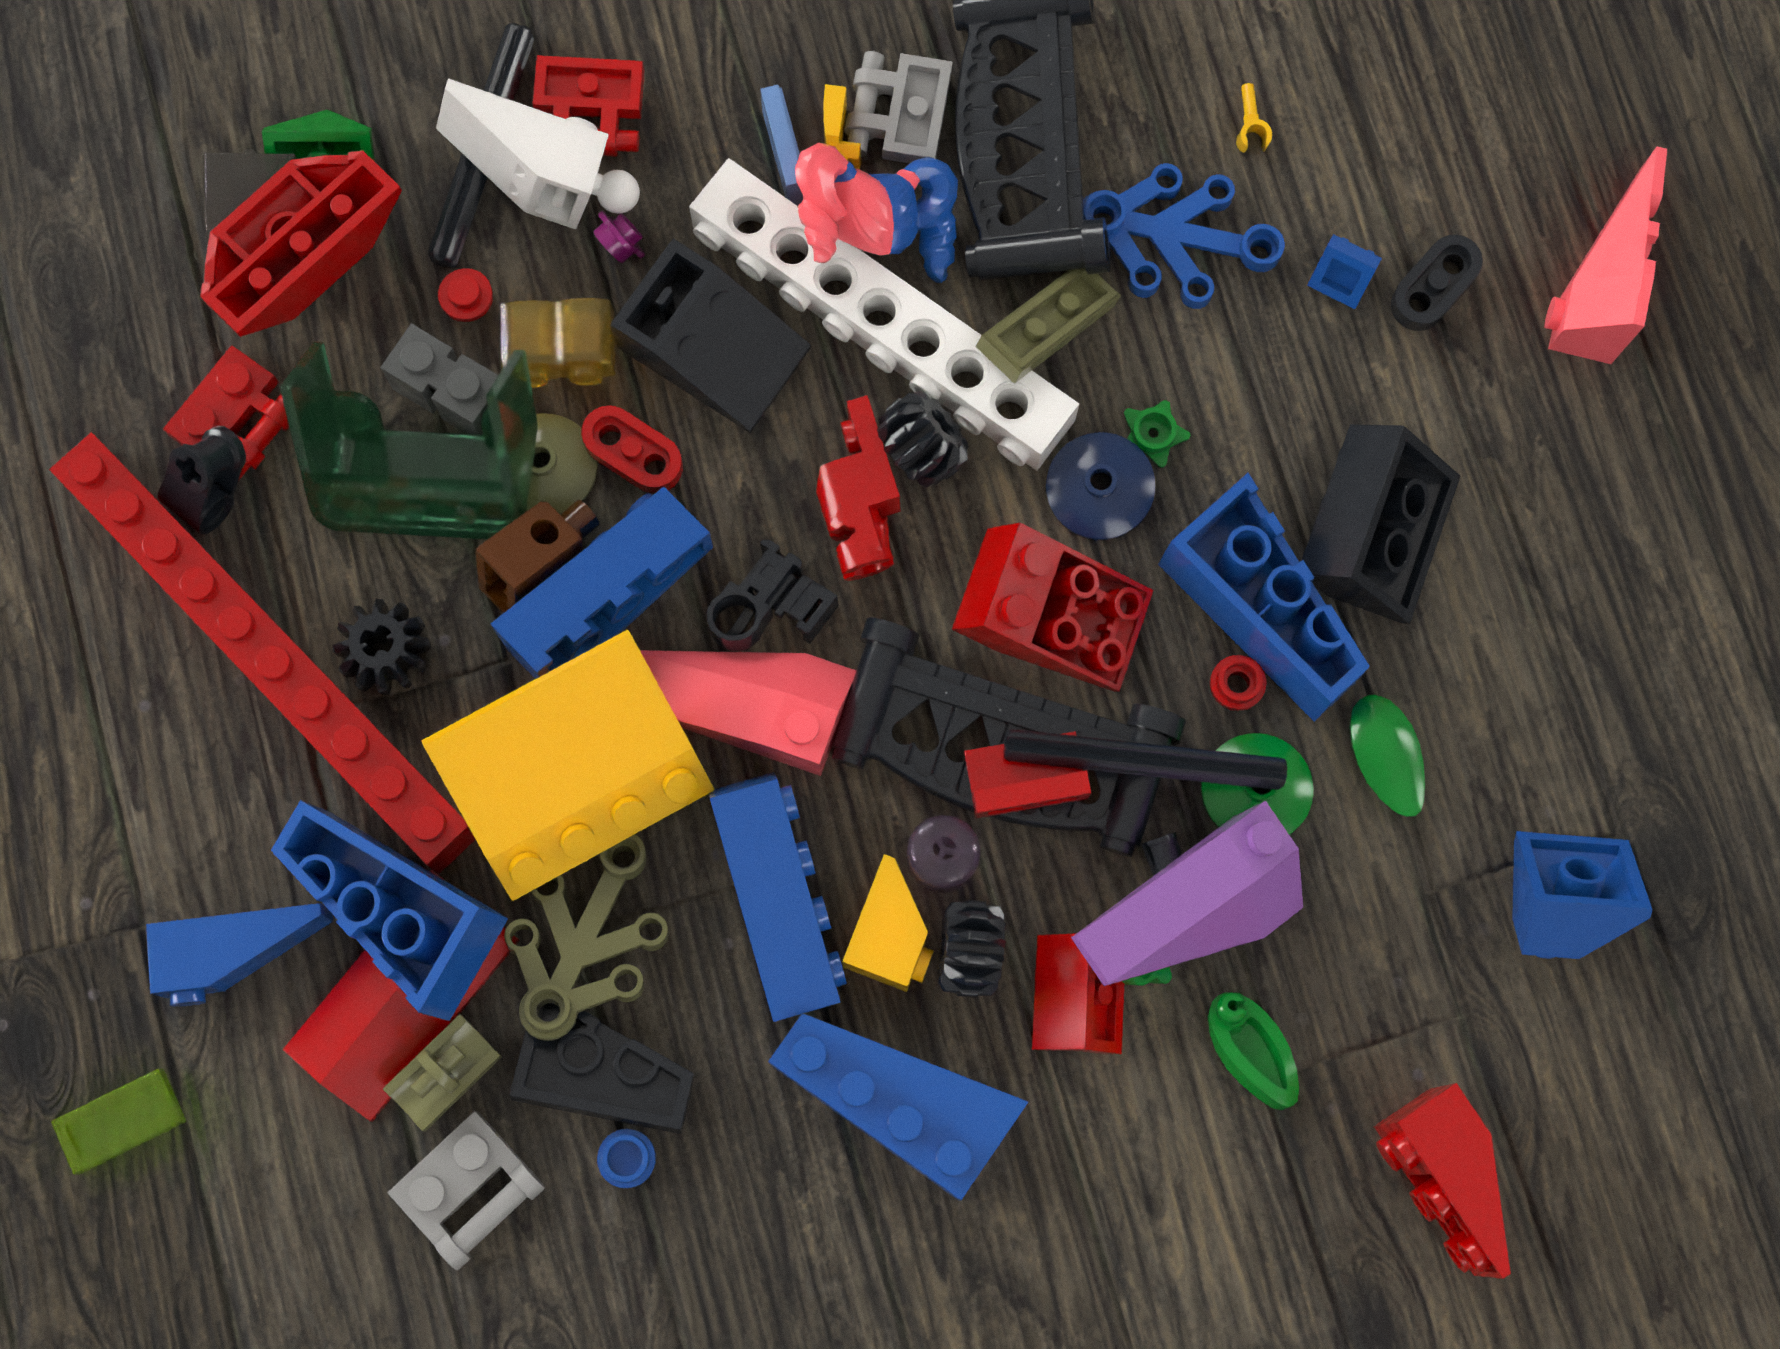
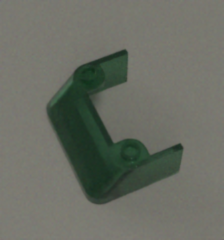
[280,342,538,539]

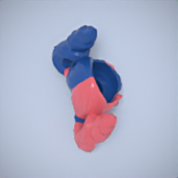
[795,142,958,283]

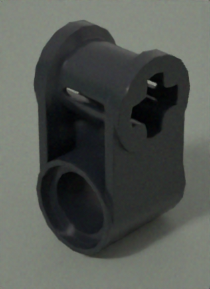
[157,426,246,535]

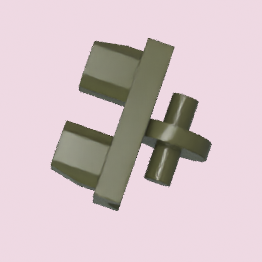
[383,1014,502,1132]

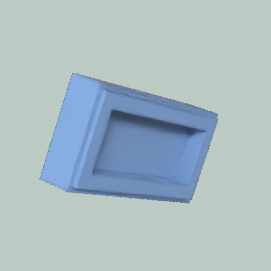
[760,85,803,205]

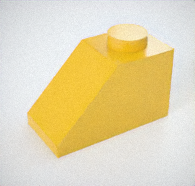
[842,854,934,992]

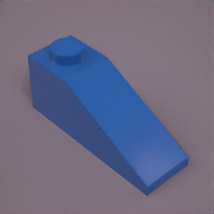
[146,903,333,1007]

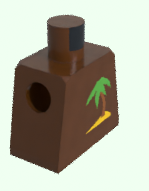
[476,500,599,613]

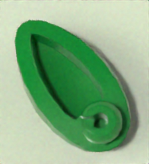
[1349,694,1425,817]
[1208,992,1299,1111]

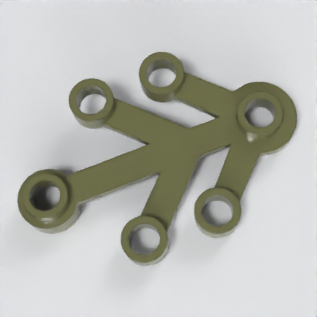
[504,834,669,1041]

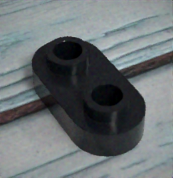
[1391,235,1483,331]

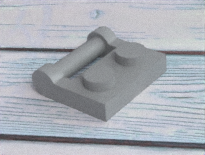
[387,1111,545,1271]

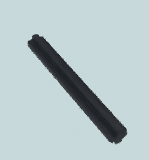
[428,23,534,268]
[1003,729,1287,790]

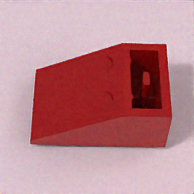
[952,522,1154,692]
[1373,1083,1511,1279]

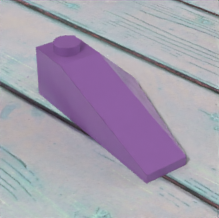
[1071,801,1303,986]

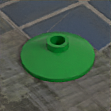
[1201,733,1313,835]

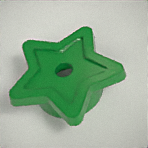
[1124,400,1191,468]

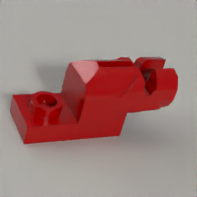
[816,395,901,581]

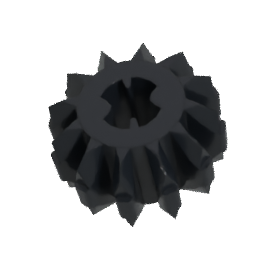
[877,391,968,487]
[333,598,431,695]
[937,900,1006,998]

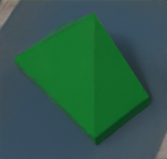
[262,109,375,180]

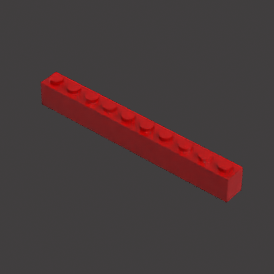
[49,432,476,874]

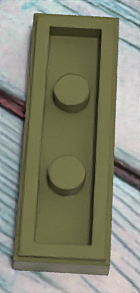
[975,268,1121,384]

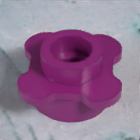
[593,210,645,264]

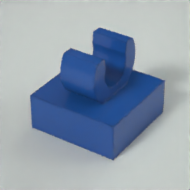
[1307,234,1382,309]

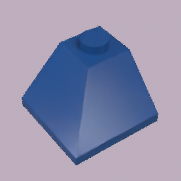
[1512,831,1653,959]

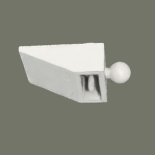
[436,78,640,229]

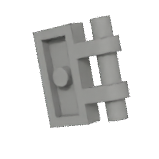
[844,51,953,164]

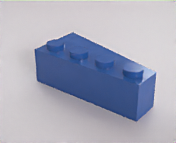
[709,772,847,1022]

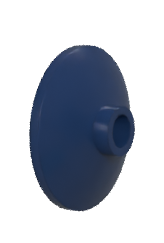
[1046,432,1155,540]

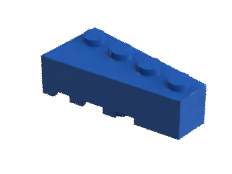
[1158,473,1370,722]
[491,487,713,679]
[271,800,508,1021]
[768,1013,1028,1201]

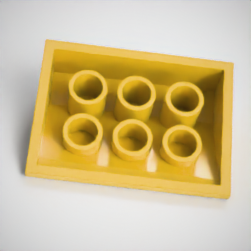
[421,630,715,901]

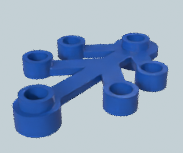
[1083,163,1285,309]

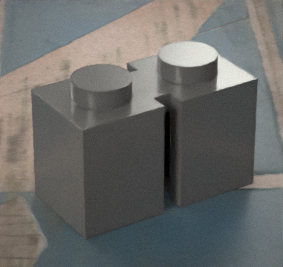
[380,323,513,443]

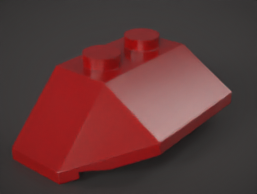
[200,150,402,337]

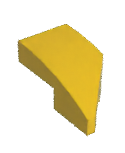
[823,84,861,170]

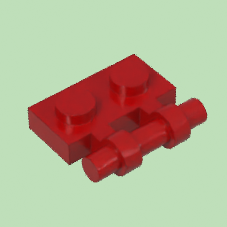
[533,55,645,157]
[163,345,305,482]

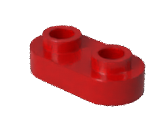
[581,406,683,494]

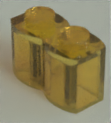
[501,298,616,388]

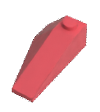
[1545,146,1667,364]
[640,650,857,776]

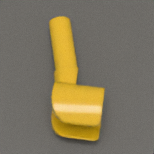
[1236,83,1272,153]

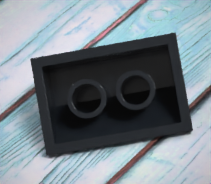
[1302,424,1461,624]

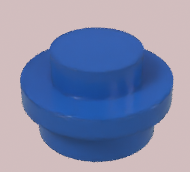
[597,1129,656,1188]

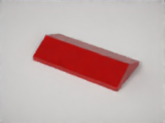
[283,869,520,1122]

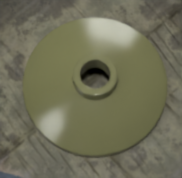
[488,413,598,515]

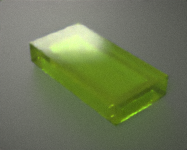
[51,1068,187,1175]

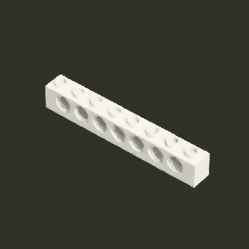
[689,158,1079,471]

